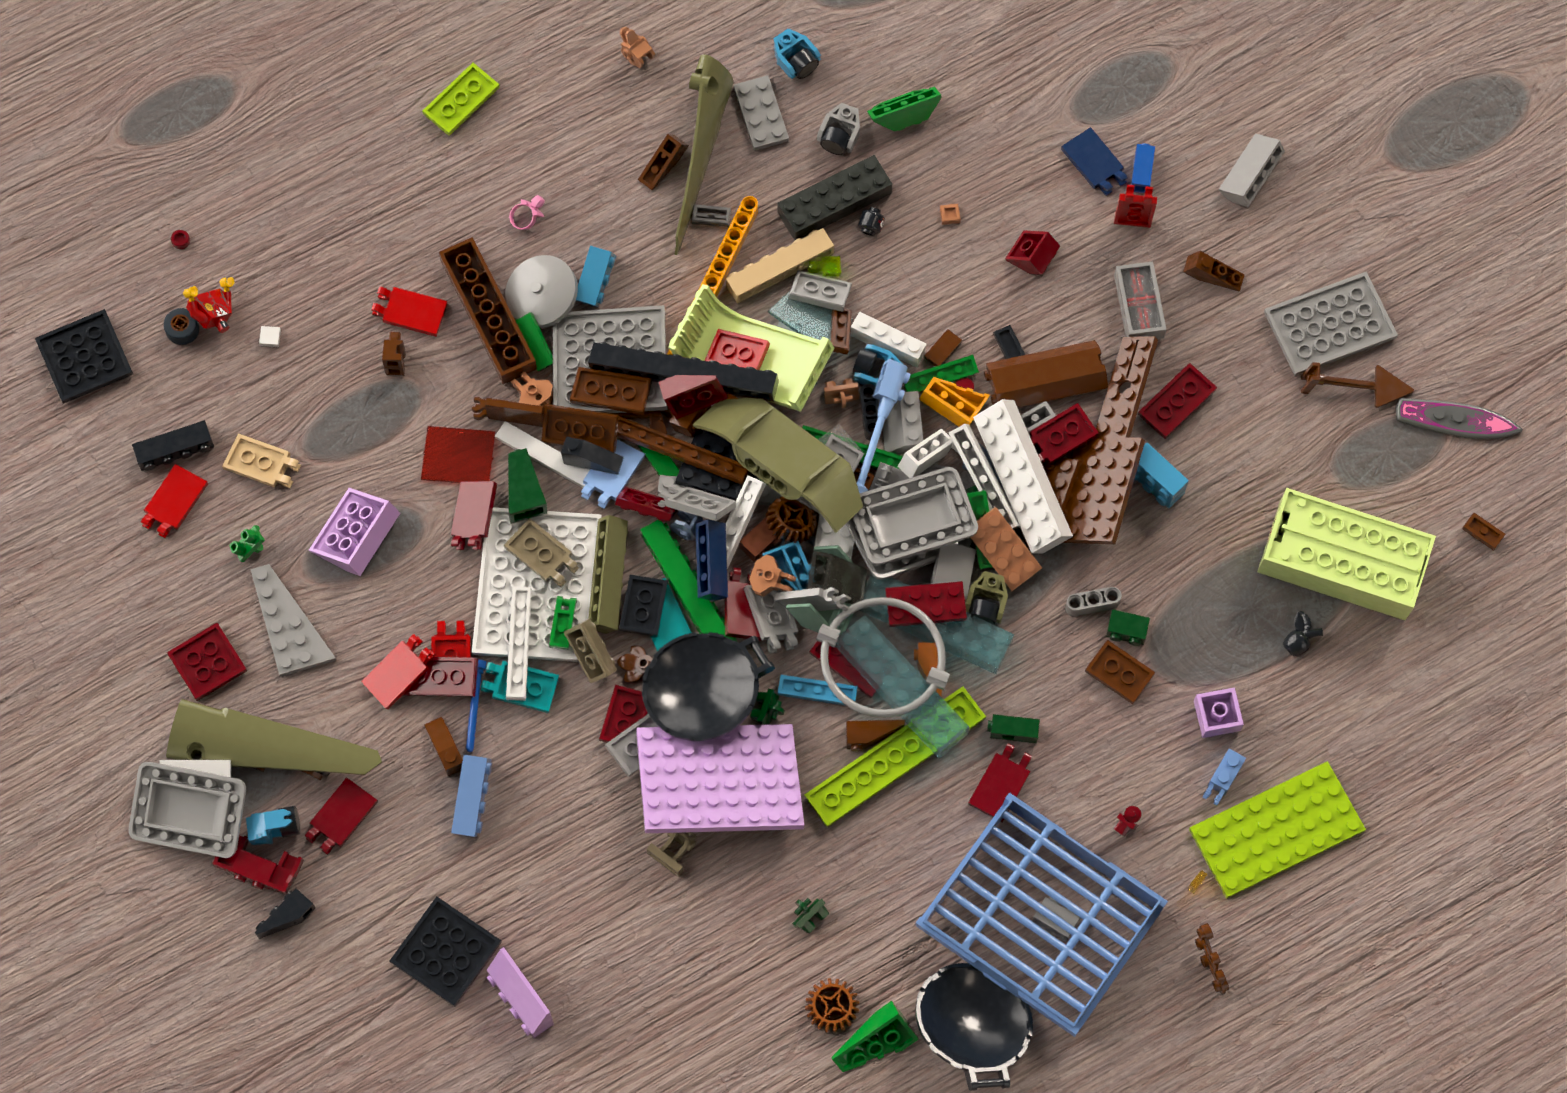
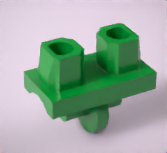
[229,525,265,562]

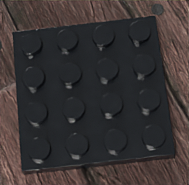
[35,309,133,404]
[676,429,759,501]
[389,896,502,1007]

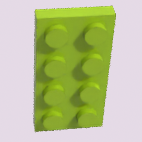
[422,63,500,136]

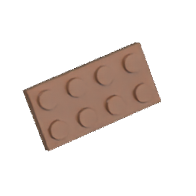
[970,507,1042,591]

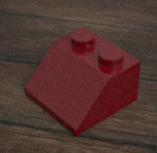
[1005,230,1060,275]

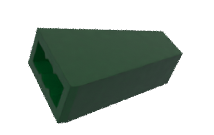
[508,448,548,524]

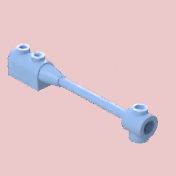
[857,359,910,493]

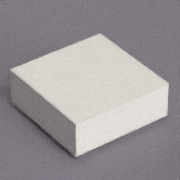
[259,326,281,347]

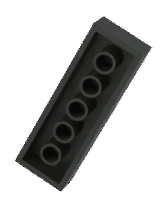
[777,155,892,241]

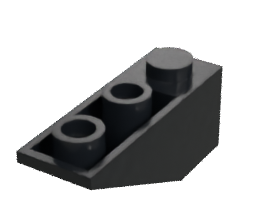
[254,888,316,939]

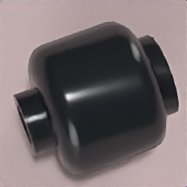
[858,207,885,236]

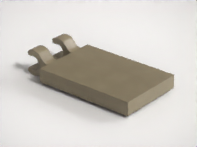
[504,518,579,587]

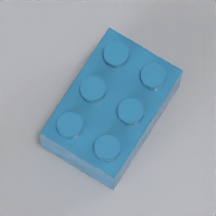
[1134,442,1189,509]

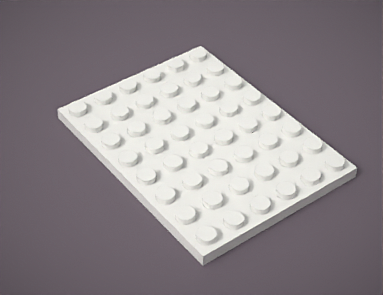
[472,507,602,662]

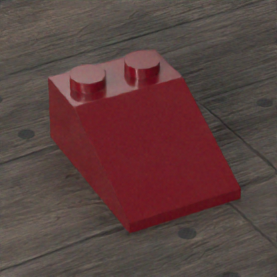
[659,375,728,419]

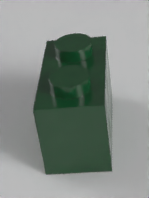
[1106,609,1150,646]

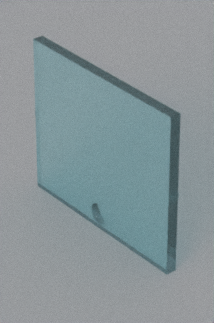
[768,290,853,340]

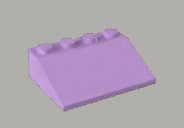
[309,488,400,576]
[486,947,554,1038]

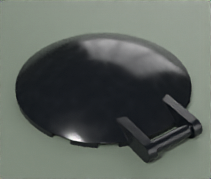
[642,632,775,741]
[915,963,1033,1091]

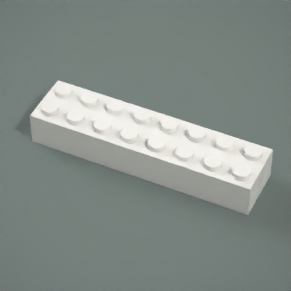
[973,399,1073,554]

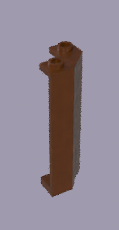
[984,340,1108,407]

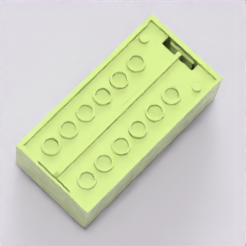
[1257,488,1436,620]

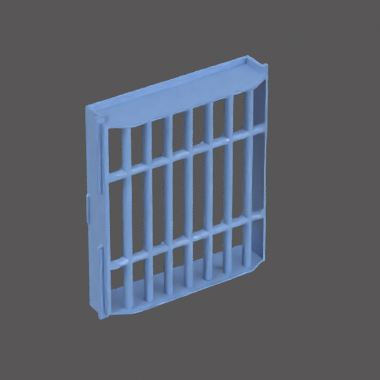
[915,793,1168,1037]

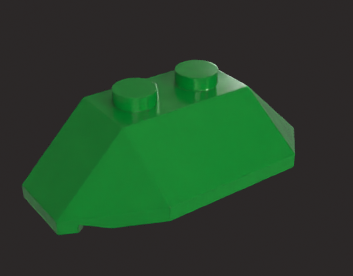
[867,87,942,132]

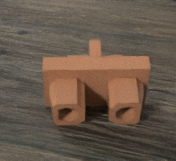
[824,378,859,408]

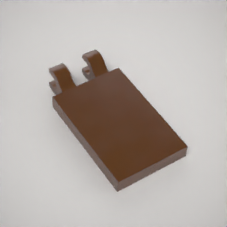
[472,397,544,427]

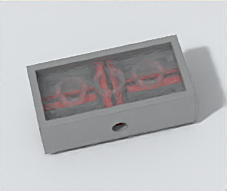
[1114,261,1166,339]

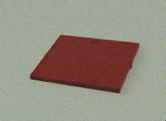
[421,426,496,483]

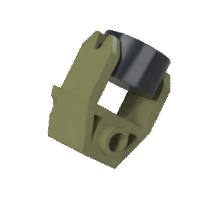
[965,571,1008,626]

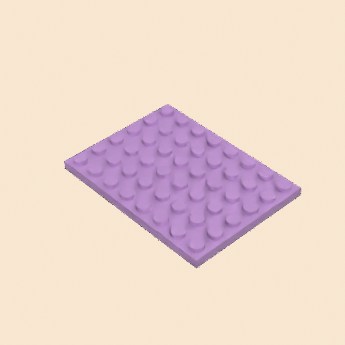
[636,724,804,833]

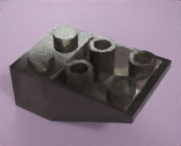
[806,551,867,604]

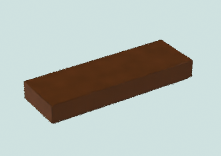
[830,308,852,355]

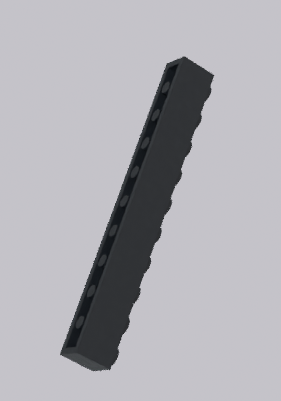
[588,342,779,402]

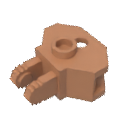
[620,27,655,68]
[511,372,553,410]
[749,555,796,597]

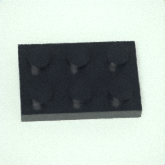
[619,575,668,637]

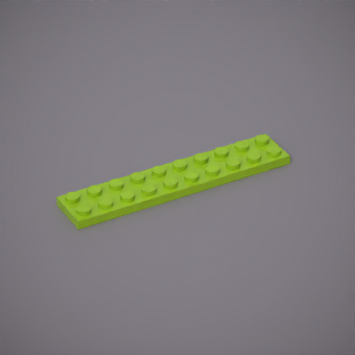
[804,686,986,828]

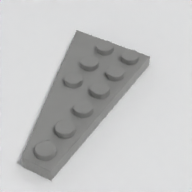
[250,564,336,677]

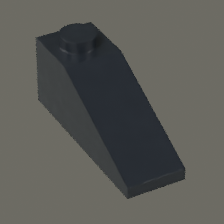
[561,437,624,475]

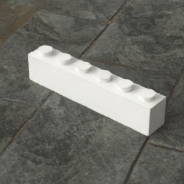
[949,424,1020,530]

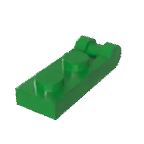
[549,596,577,650]

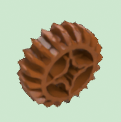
[805,978,859,1033]

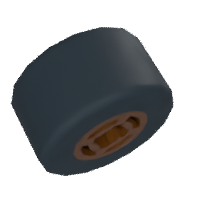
[164,308,199,345]

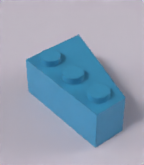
[576,246,617,307]
[762,541,818,591]

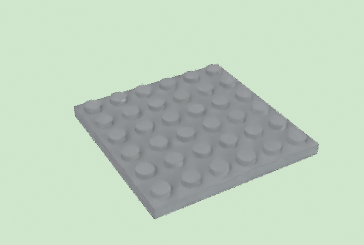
[553,305,668,414]

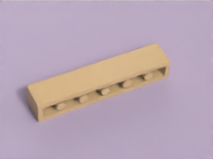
[726,228,834,304]

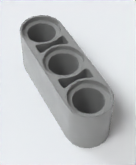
[1065,587,1122,616]

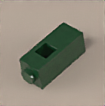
[987,714,1040,744]

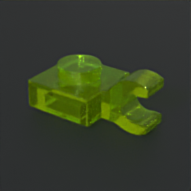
[808,256,841,276]

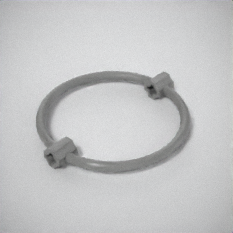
[816,597,950,717]

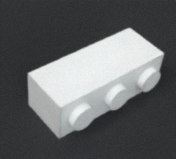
[898,429,953,478]

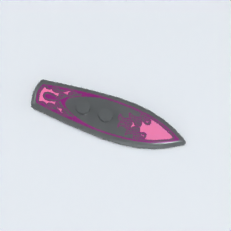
[1396,398,1522,440]

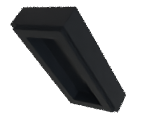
[993,325,1026,359]

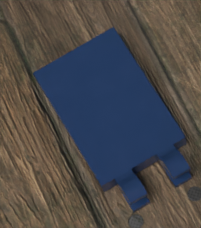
[1061,127,1128,196]

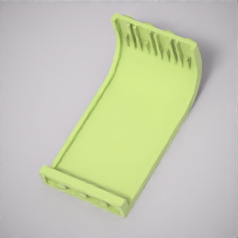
[668,284,834,412]

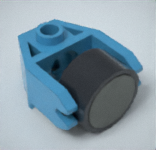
[774,28,821,79]
[852,344,903,387]
[246,806,300,845]

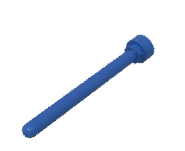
[466,660,487,752]

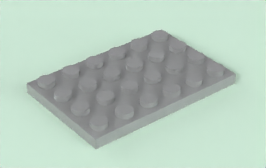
[1264,272,1398,376]

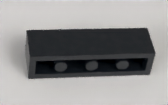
[132,420,214,471]

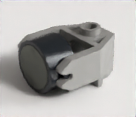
[817,103,860,155]

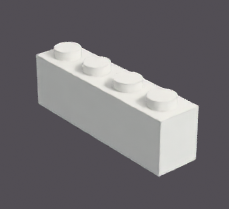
[850,312,926,368]

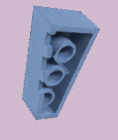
[451,755,492,837]

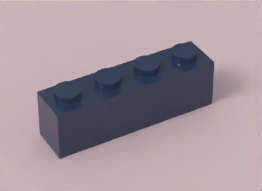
[696,519,728,601]

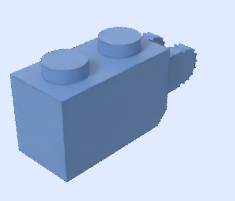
[1203,749,1246,805]

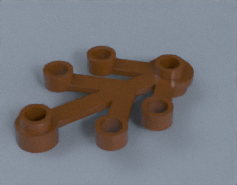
[1195,923,1229,995]

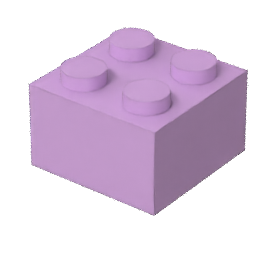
[1194,688,1244,738]

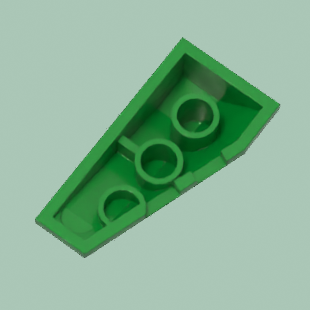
[831,1001,918,1072]

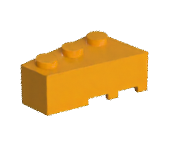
[919,377,990,427]

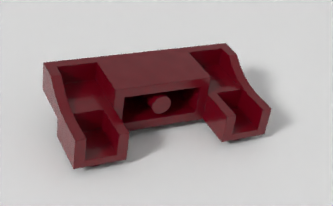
[212,835,304,895]

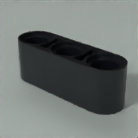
[860,384,881,441]

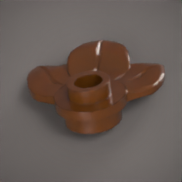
[617,645,653,683]

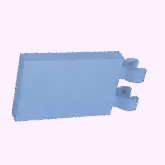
[581,439,645,509]

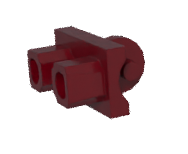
[1114,806,1142,836]

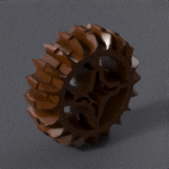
[765,496,817,544]

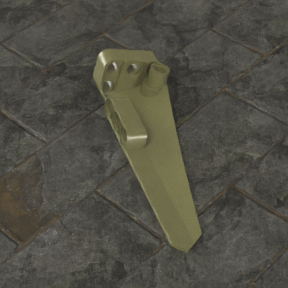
[674,54,734,255]
[166,699,382,775]

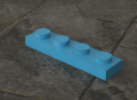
[778,675,858,706]

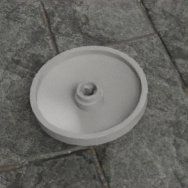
[505,255,578,328]

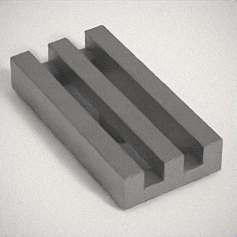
[692,204,731,227]

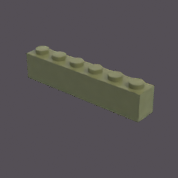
[588,515,628,634]

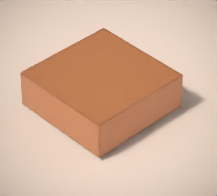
[940,204,961,225]

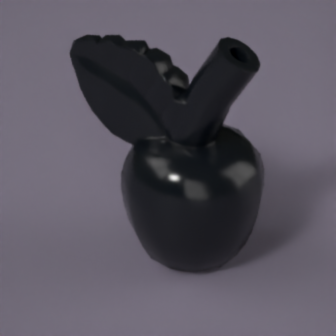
[1283,610,1323,656]

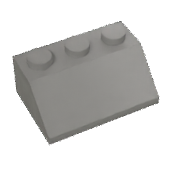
[882,391,923,454]

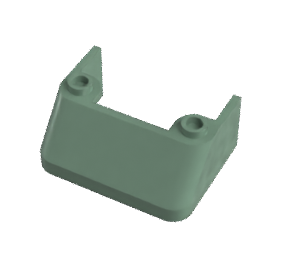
[786,545,866,638]

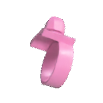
[509,195,545,230]

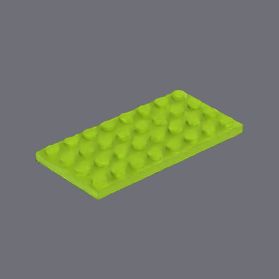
[1189,761,1366,899]

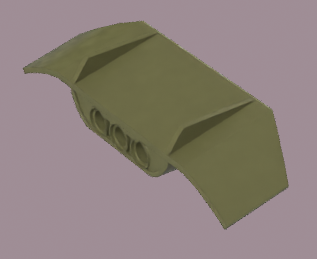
[693,398,863,533]

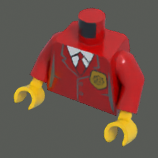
[183,277,234,333]

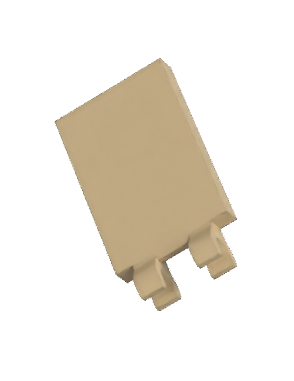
[222,434,301,488]

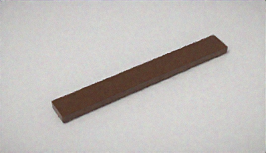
[617,416,750,485]

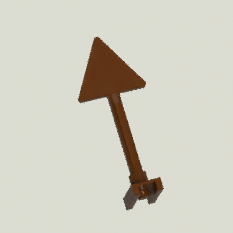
[1301,362,1414,408]

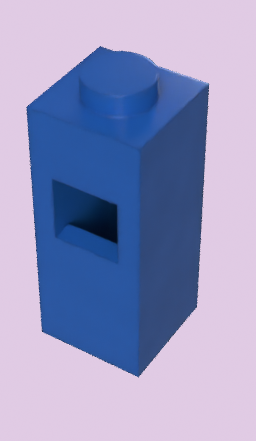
[1131,143,1155,193]

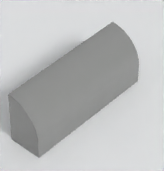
[1219,133,1285,207]

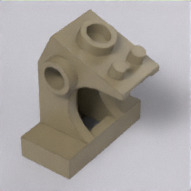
[647,832,697,877]

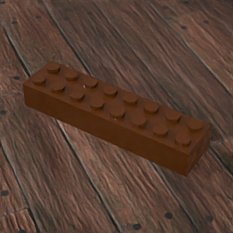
[439,237,537,385]

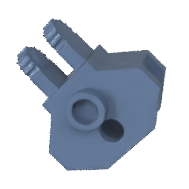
[670,510,704,541]

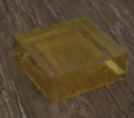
[1188,870,1208,894]

